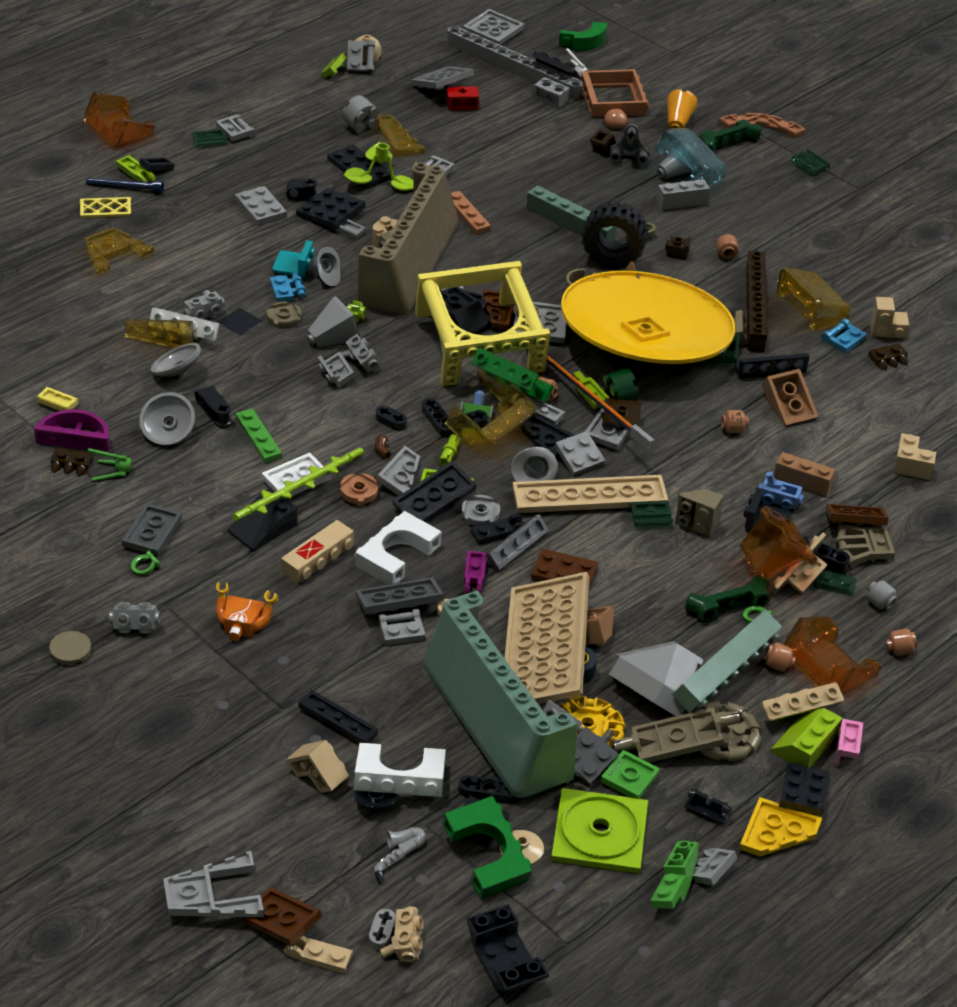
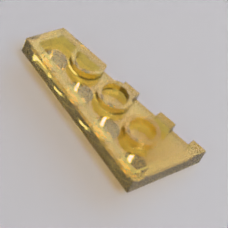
[376,114,425,155]
[125,319,194,349]

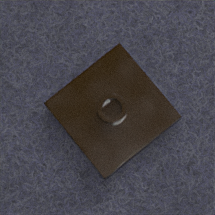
[602,398,641,429]

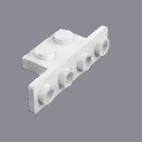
[149,308,219,341]

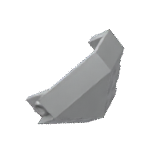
[609,641,703,716]

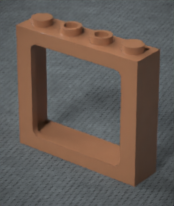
[581,69,649,117]

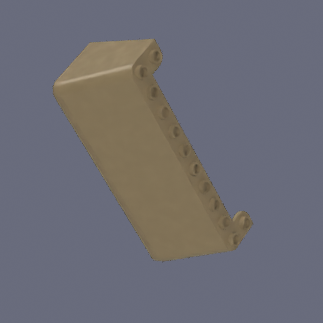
[358,162,458,315]

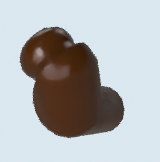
[374,435,391,459]

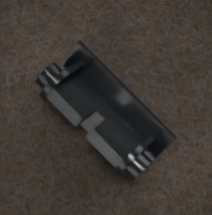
[684,789,732,824]

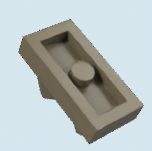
[733,310,747,346]

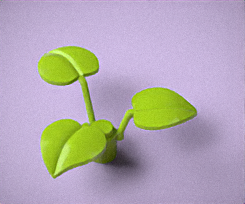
[343,142,414,191]

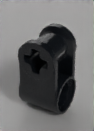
[286,178,318,200]

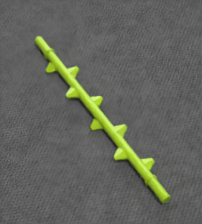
[232,448,364,521]

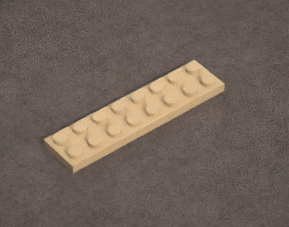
[512,475,668,513]

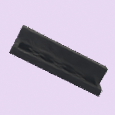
[734,353,810,379]

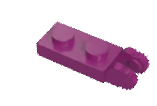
[464,551,487,595]

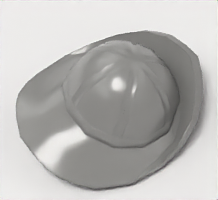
[511,447,558,482]

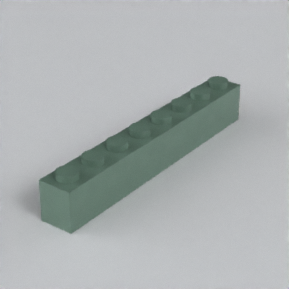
[672,609,782,713]

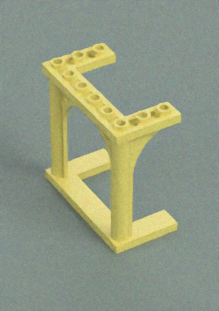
[415,261,550,386]

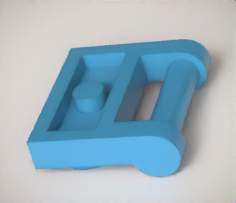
[821,319,867,354]

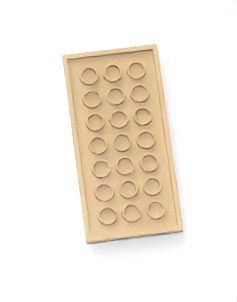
[505,572,589,704]

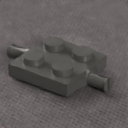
[564,726,618,786]

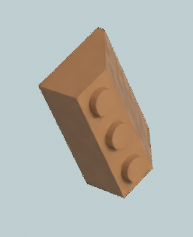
[774,452,838,497]

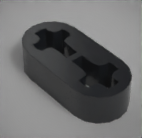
[376,406,407,431]

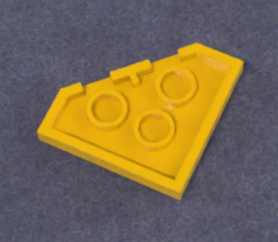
[739,797,822,857]

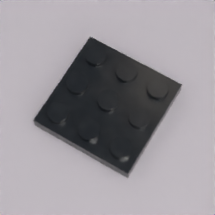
[296,188,366,229]

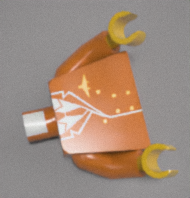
[216,582,278,641]

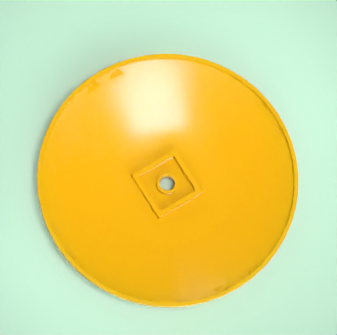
[561,271,735,364]

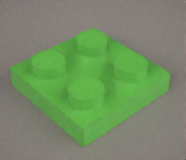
[601,750,660,799]

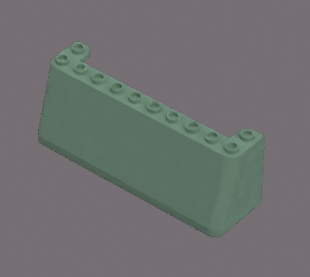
[424,591,578,798]

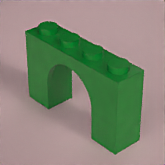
[442,796,532,899]

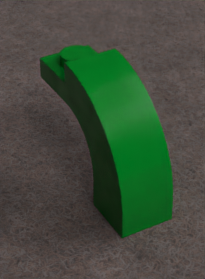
[559,22,607,51]

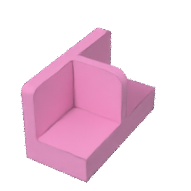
[834,719,863,766]

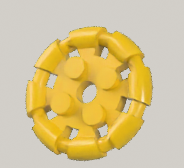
[558,696,625,750]

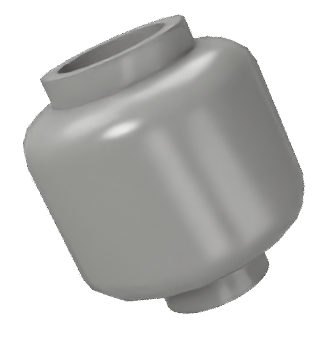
[867,580,897,610]

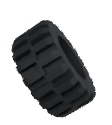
[581,201,648,268]

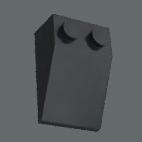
[228,488,297,552]

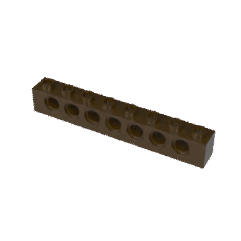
[746,251,767,352]

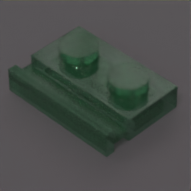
[791,149,831,176]
[630,501,673,527]

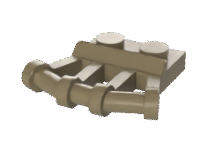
[835,524,895,568]

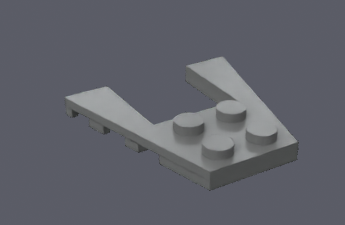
[163,851,264,917]

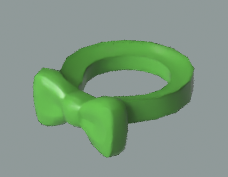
[131,551,161,576]
[743,606,772,623]

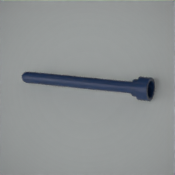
[86,178,164,194]

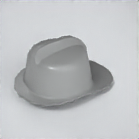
[313,247,341,286]

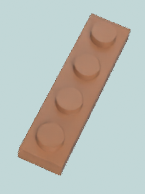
[451,191,491,235]

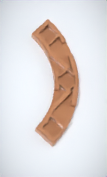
[719,113,806,138]

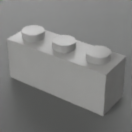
[657,179,710,210]

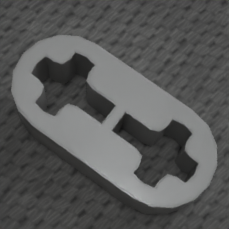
[369,909,396,951]

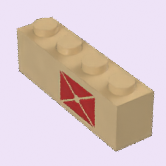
[281,520,354,584]

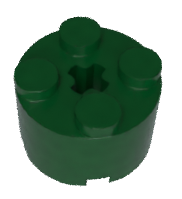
[602,368,639,401]

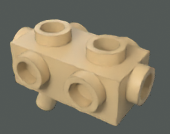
[380,906,424,962]

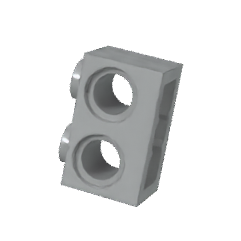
[533,77,570,108]

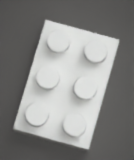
[262,453,331,499]

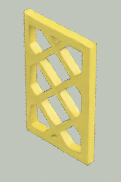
[80,197,131,218]

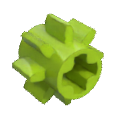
[347,300,366,323]

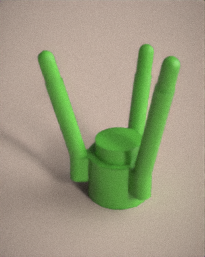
[87,449,131,481]

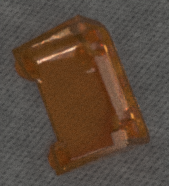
[84,91,156,147]
[784,617,882,694]

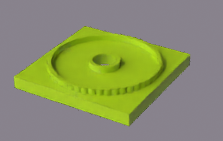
[551,788,648,874]

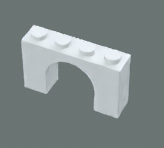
[355,511,442,585]
[354,743,446,797]

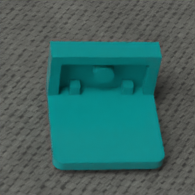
[272,240,316,277]

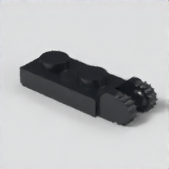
[471,514,525,545]

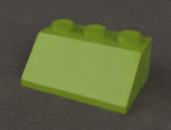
[770,708,842,767]

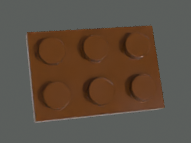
[826,504,889,527]
[531,548,598,590]
[240,887,322,946]

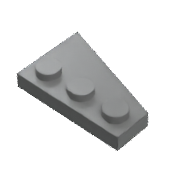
[375,446,420,496]

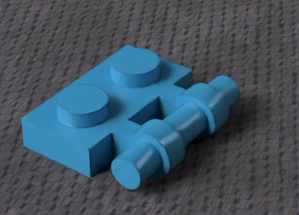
[270,273,306,302]

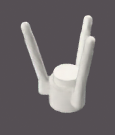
[566,48,589,78]

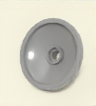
[151,343,201,377]
[140,392,196,446]

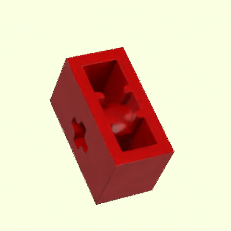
[446,86,479,110]

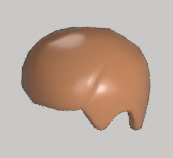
[603,109,627,130]

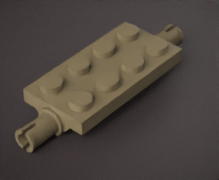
[613,707,741,763]

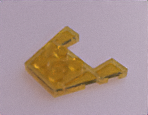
[84,227,154,274]

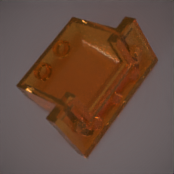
[739,505,818,579]

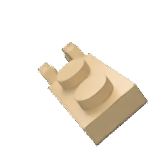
[284,935,353,974]

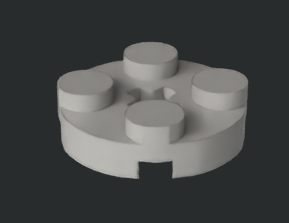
[461,495,500,526]

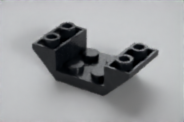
[440,287,490,339]
[466,904,549,992]

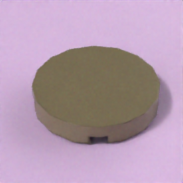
[266,302,301,328]
[49,631,92,666]

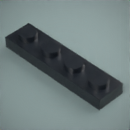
[298,690,378,744]

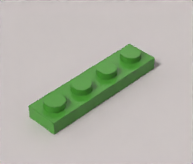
[236,408,282,463]

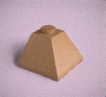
[586,606,614,646]

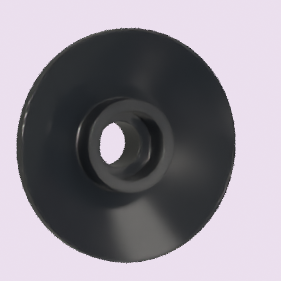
[354,790,398,809]

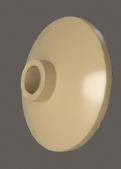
[500,830,544,865]

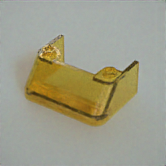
[445,376,536,445]

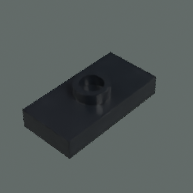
[139,157,175,172]

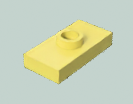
[36,387,78,411]

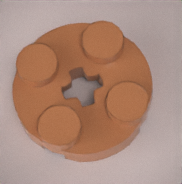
[340,473,378,507]

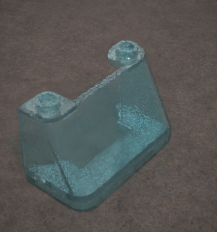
[655,128,727,186]

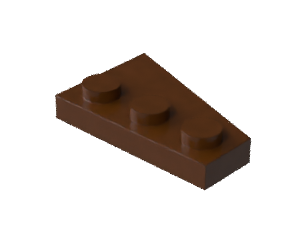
[482,289,515,330]

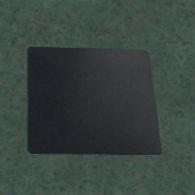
[219,308,262,335]

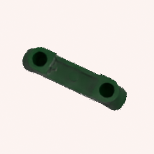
[698,119,762,156]
[685,575,771,623]

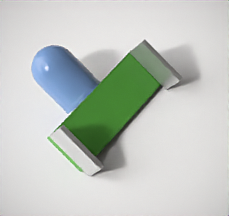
[460,390,493,419]

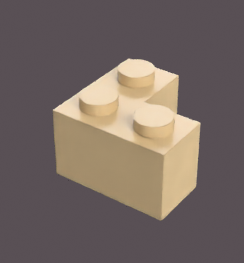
[870,297,909,339]
[893,433,936,480]
[286,740,349,793]

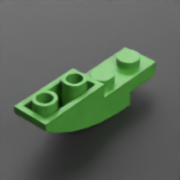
[650,840,699,909]

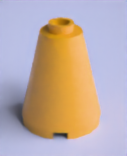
[667,89,698,132]

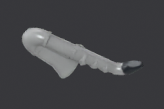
[374,827,426,884]

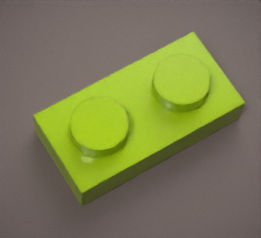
[321,53,347,78]

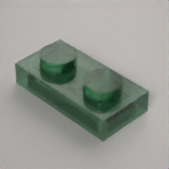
[192,129,227,146]
[814,570,857,597]

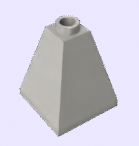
[307,296,361,347]

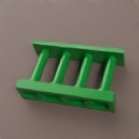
[471,347,554,403]

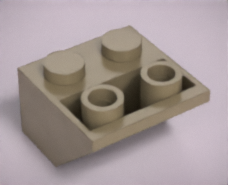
[675,489,724,537]

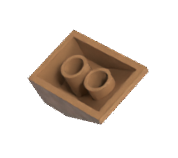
[761,369,819,426]

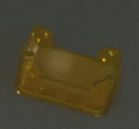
[776,267,850,331]

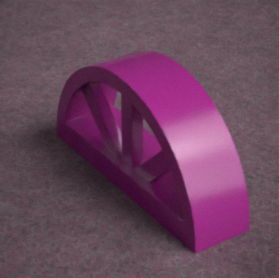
[34,409,110,453]

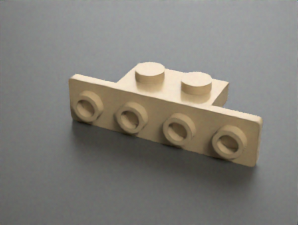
[771,533,827,595]
[762,682,844,721]

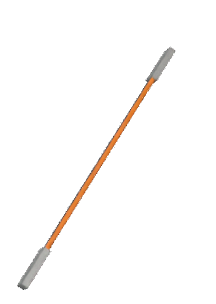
[527,349,654,452]

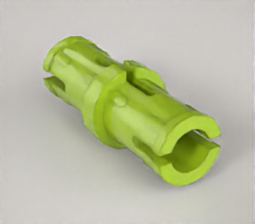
[438,435,461,467]

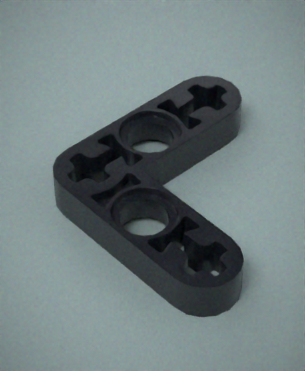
[422,398,488,437]
[458,775,520,804]

